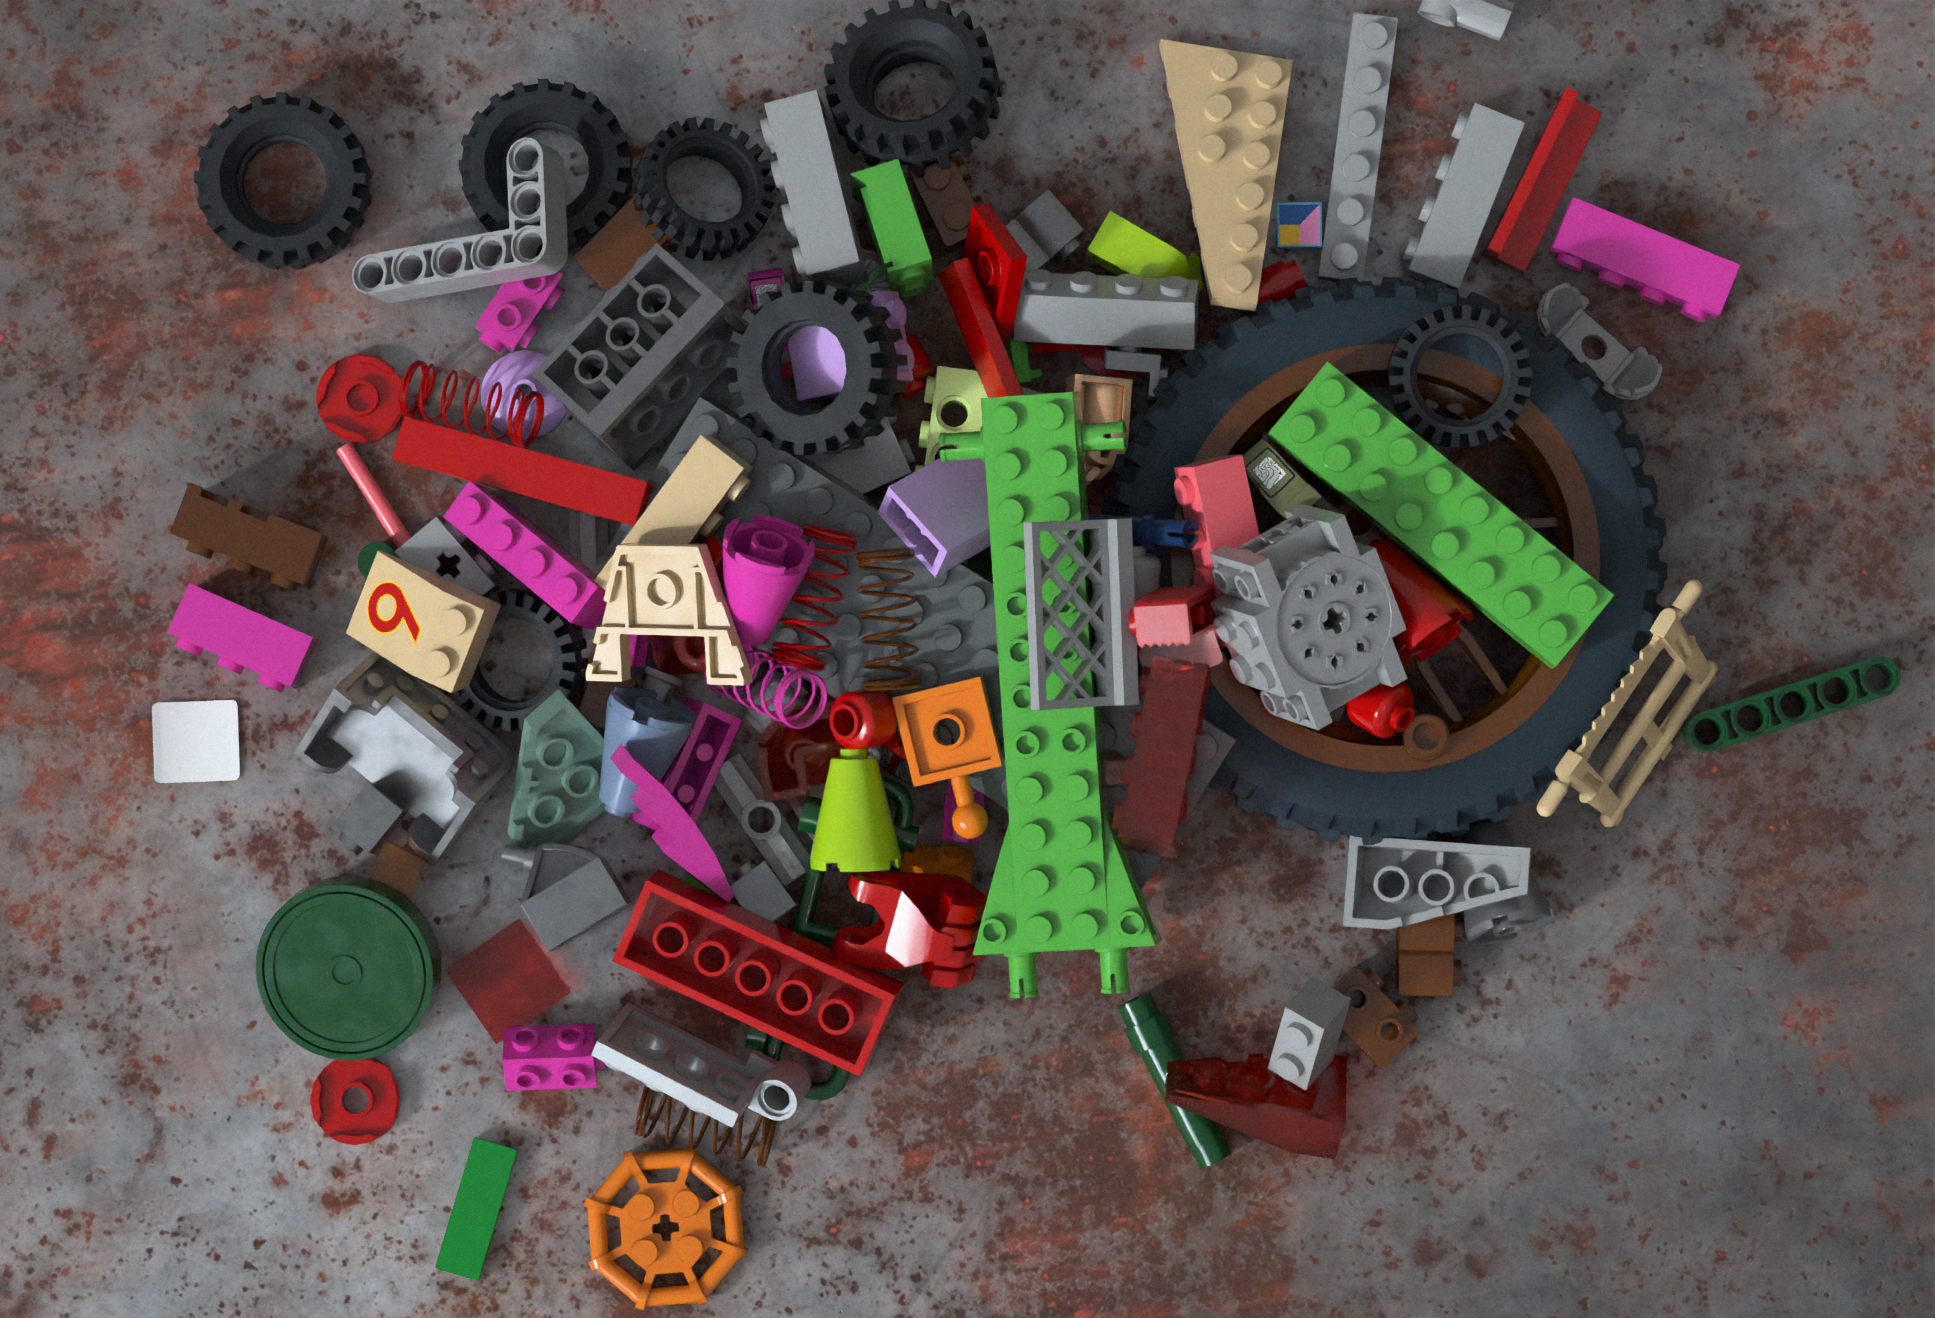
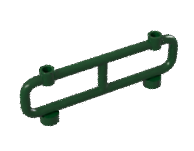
[745,776,920,1100]

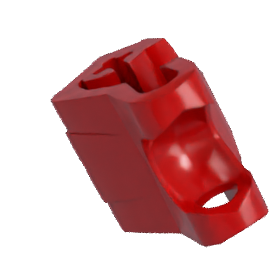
[831,870,988,989]

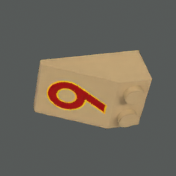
[346,550,501,693]

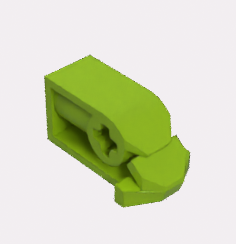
[1086,211,1203,292]

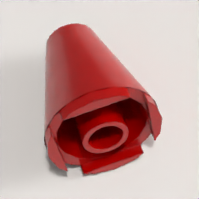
[1366,539,1474,669]

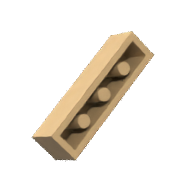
[594,434,753,590]

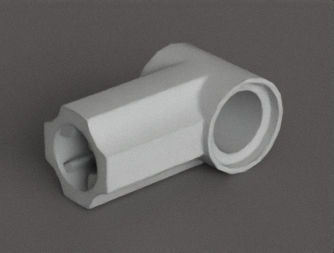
[1418,0,1514,41]

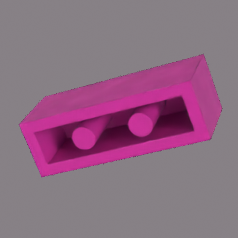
[167,583,319,693]
[629,696,742,831]

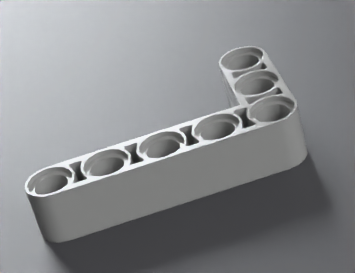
[352,137,568,303]

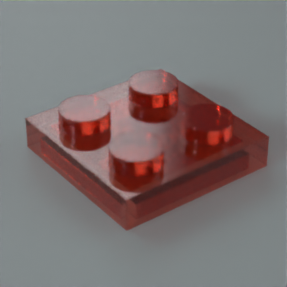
[445,918,572,1044]

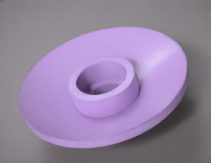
[481,350,568,440]

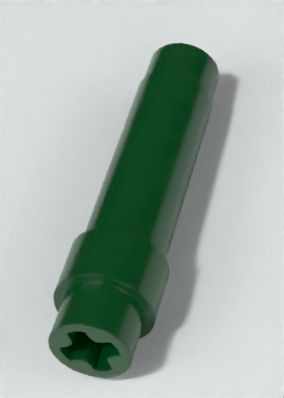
[1117,991,1232,1169]

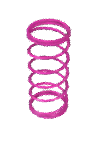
[703,646,827,729]

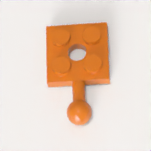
[892,676,1005,839]

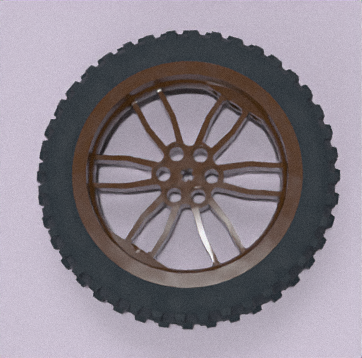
[1100,277,1667,845]

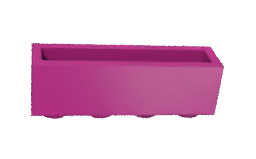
[1548,197,1740,323]
[443,481,607,630]

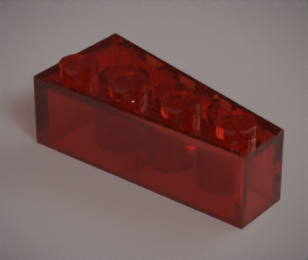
[1112,654,1211,859]

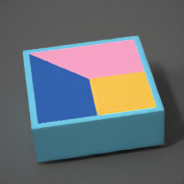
[1276,202,1322,249]

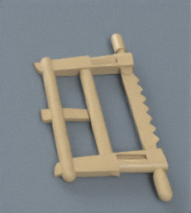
[1536,579,1718,827]

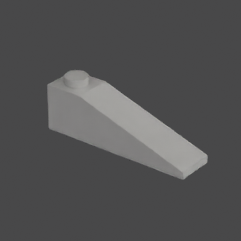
[1343,836,1532,930]

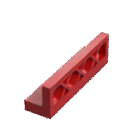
[1483,87,1603,274]

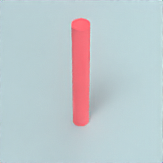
[336,442,411,549]

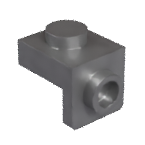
[1103,346,1168,400]

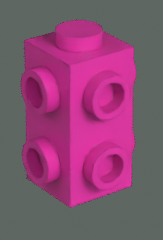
[475,271,565,353]
[502,1023,606,1091]

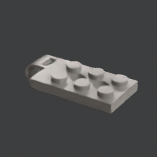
[591,1002,811,1128]

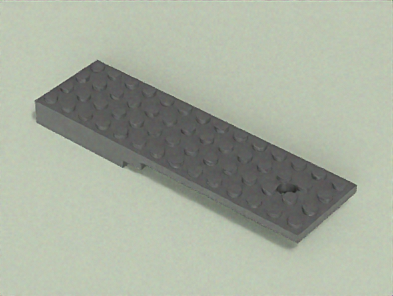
[606,397,1238,889]

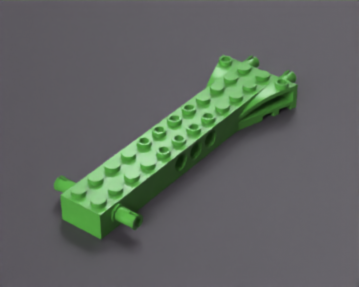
[939,392,1162,998]

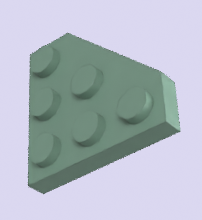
[507,689,606,849]

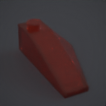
[1164,1053,1347,1159]

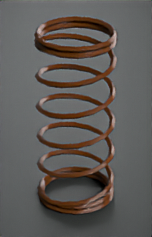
[855,549,922,691]
[633,1085,777,1168]

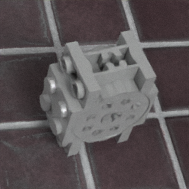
[1209,503,1408,730]

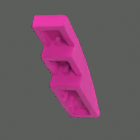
[610,744,734,903]

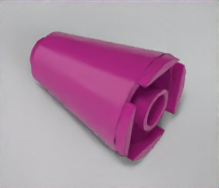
[722,515,815,647]

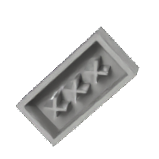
[760,90,869,285]

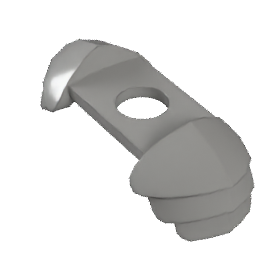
[1537,283,1663,400]

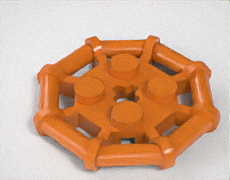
[583,1145,748,1311]

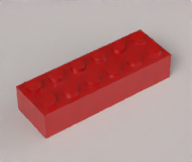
[612,870,905,1077]

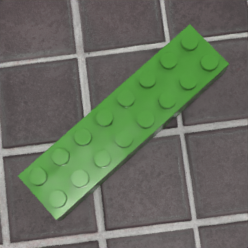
[1267,361,1614,669]

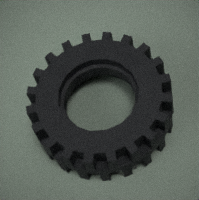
[824,0,1002,175]
[459,79,634,256]
[194,92,372,270]
[727,280,908,455]

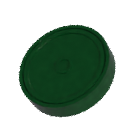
[255,876,442,1061]

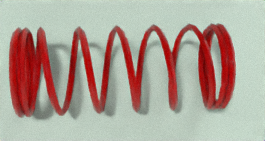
[398,360,544,449]
[769,524,859,671]

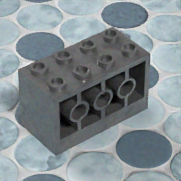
[532,243,747,471]

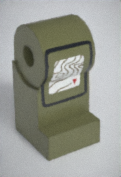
[1243,439,1322,522]

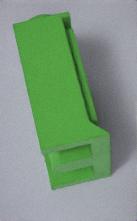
[850,159,934,297]

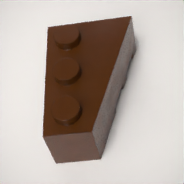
[170,482,329,591]

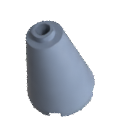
[599,686,697,818]

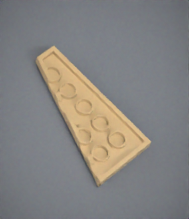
[1159,39,1293,312]

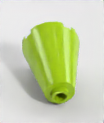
[810,748,901,872]

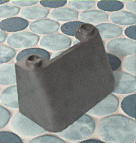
[294,652,513,867]

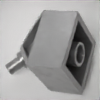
[501,843,633,951]

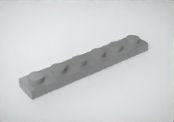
[1318,12,1398,282]

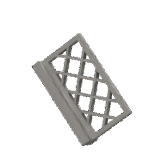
[1023,518,1139,710]

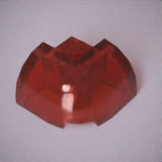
[758,699,845,802]

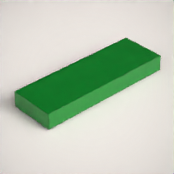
[435,1137,519,1281]

